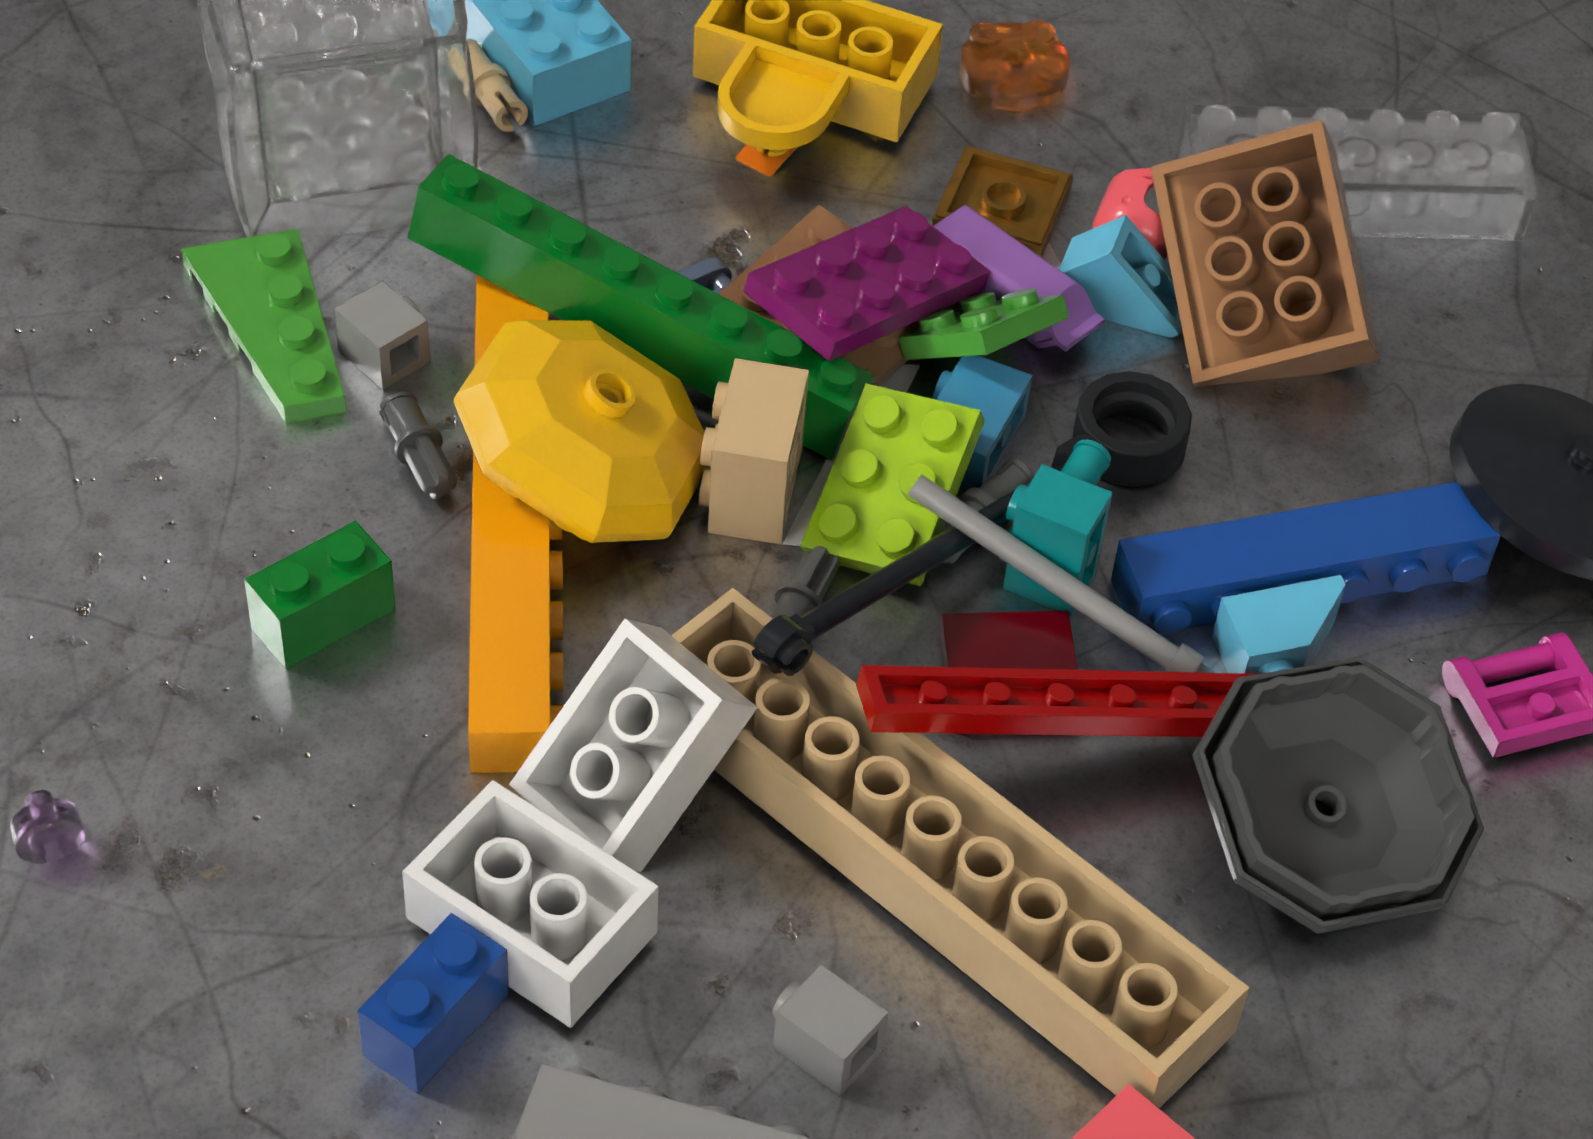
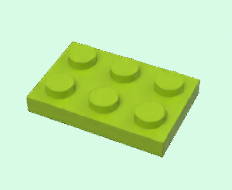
[800,383,985,586]

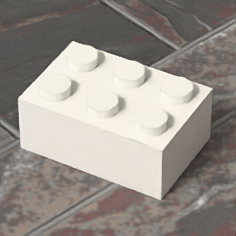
[509,618,758,872]
[402,780,659,1028]

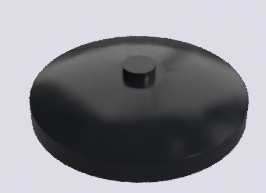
[1449,384,1593,580]

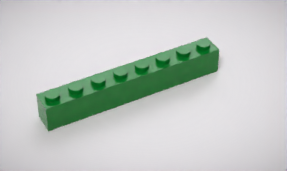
[407,154,875,460]

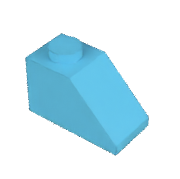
[1059,215,1182,338]
[1212,575,1346,674]

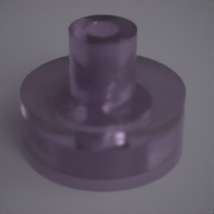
[10,790,85,864]

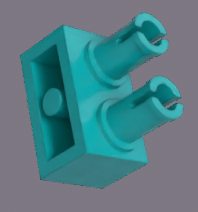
[999,439,1113,617]

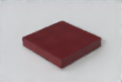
[940,610,1078,670]

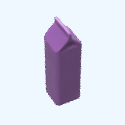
[933,205,1105,351]

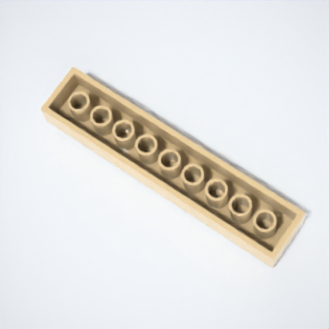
[671,588,1250,1109]

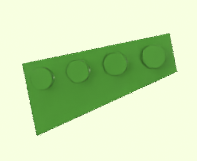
[181,229,346,423]

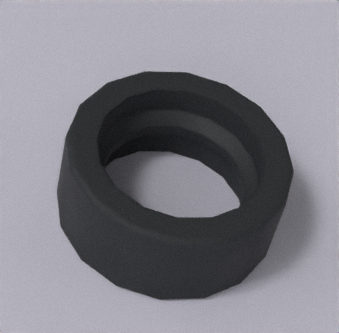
[1072,371,1192,487]

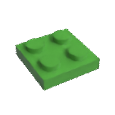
[898,288,1069,360]

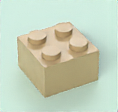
[699,358,809,545]

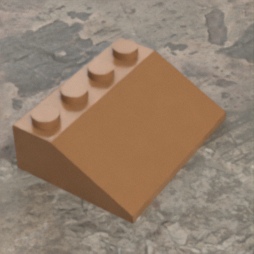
[1151,119,1381,387]

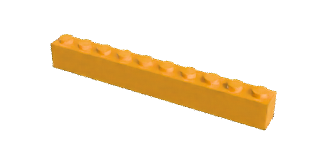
[468,274,563,773]

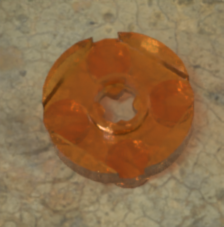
[959,20,1070,112]

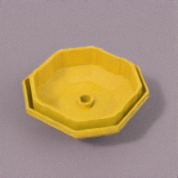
[453,320,709,543]

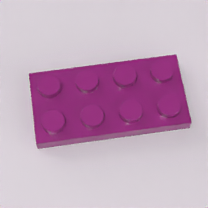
[743,206,991,361]

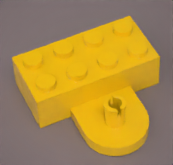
[693,0,943,157]

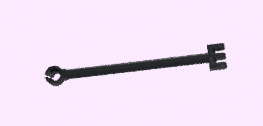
[751,434,1098,676]

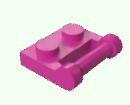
[1442,632,1593,758]

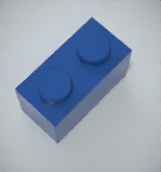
[357,913,509,1094]

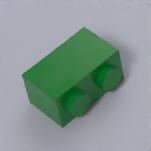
[244,520,396,669]

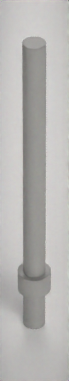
[908,474,1216,673]

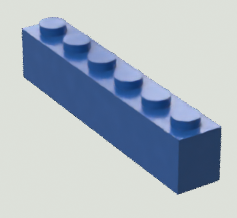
[1111,482,1501,635]

